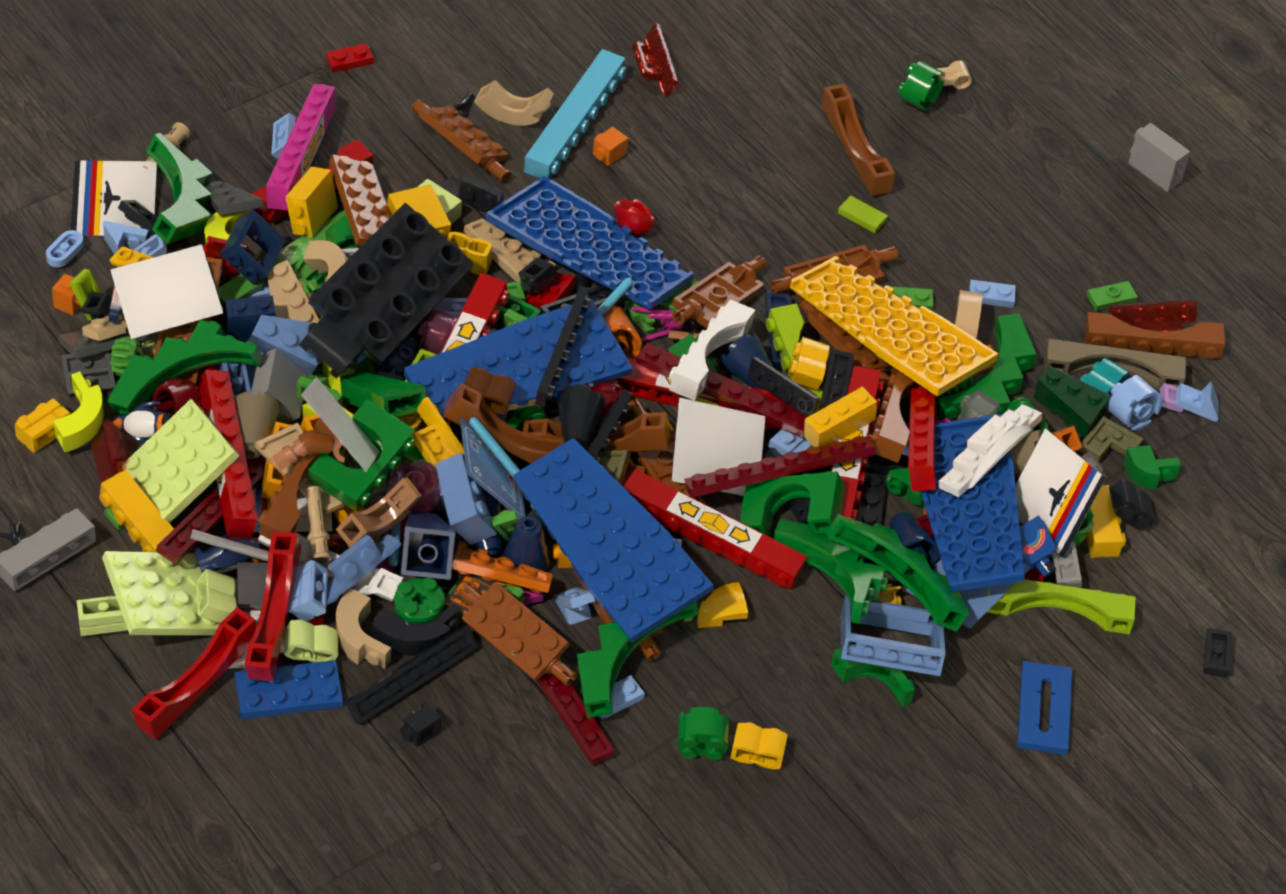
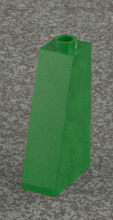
[340,371,426,418]

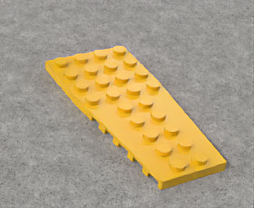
[790,256,998,396]

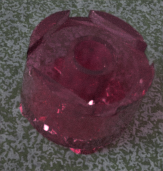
[418,309,458,354]
[391,460,440,515]

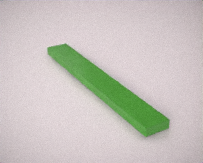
[217,210,346,307]

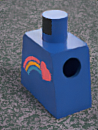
[1020,515,1057,577]

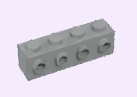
[0,508,96,592]

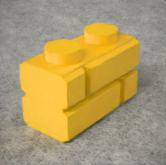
[14,398,70,453]

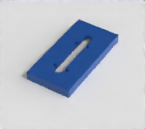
[1016,661,1072,755]

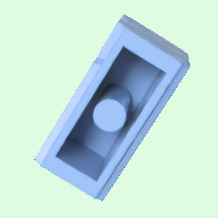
[289,560,328,622]

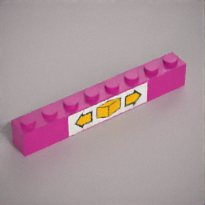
[266,84,336,210]

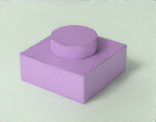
[1160,383,1184,413]

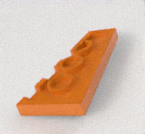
[452,541,553,593]

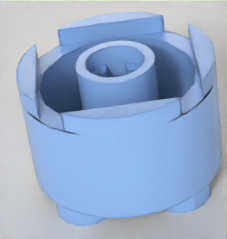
[1108,375,1163,431]

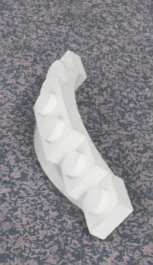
[939,404,1042,497]
[258,532,404,602]

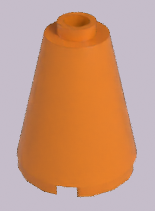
[603,305,642,359]

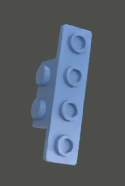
[326,534,402,605]

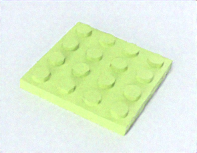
[121,399,239,523]
[102,551,220,635]

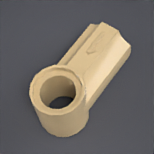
[936,61,972,89]

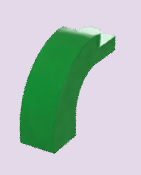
[831,644,915,707]

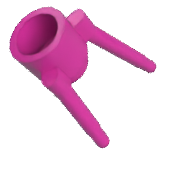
[631,306,684,343]

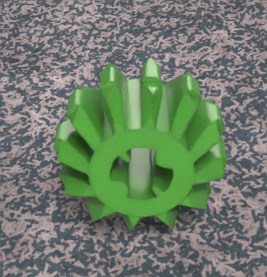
[110,337,144,376]

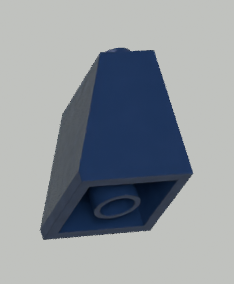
[224,296,276,343]
[401,511,455,580]

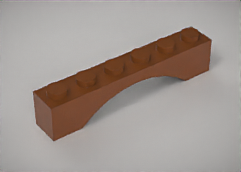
[821,84,895,196]
[1084,312,1225,359]
[870,366,921,463]
[443,383,564,464]
[523,412,671,452]
[258,418,356,540]

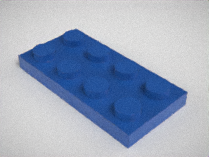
[235,660,343,719]

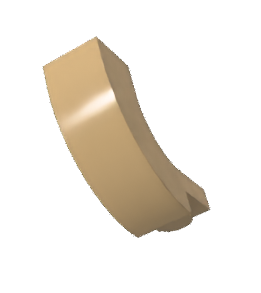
[474,80,554,126]
[303,240,348,282]
[954,290,983,339]
[336,588,391,669]

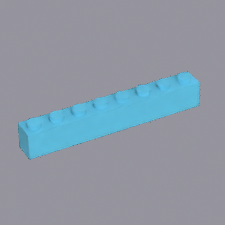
[524,49,627,179]

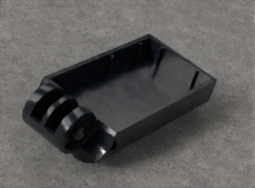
[299,202,474,379]

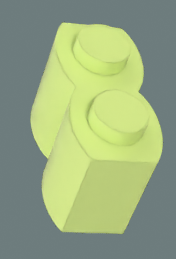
[196,569,238,623]
[284,619,338,663]

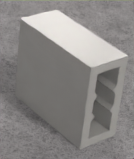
[1128,123,1190,192]
[251,348,308,424]

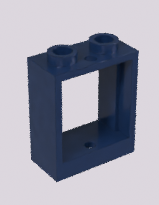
[220,210,286,284]

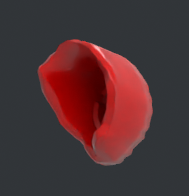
[613,199,655,236]

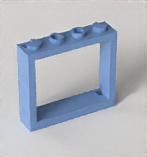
[840,595,945,676]

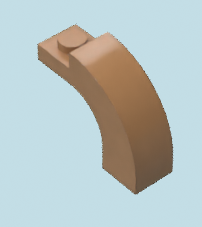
[336,478,422,547]

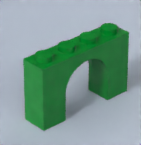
[308,399,416,512]
[740,471,845,537]

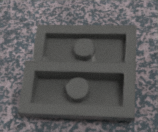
[61,350,115,396]
[237,562,268,608]

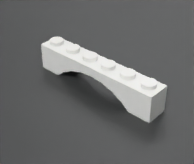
[669,299,755,401]

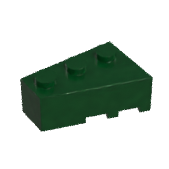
[1034,365,1111,441]

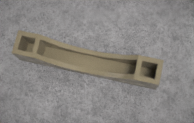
[1044,339,1186,390]

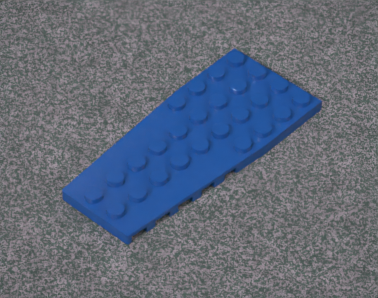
[486,176,694,309]
[404,299,633,423]
[908,414,1025,592]
[513,438,713,643]

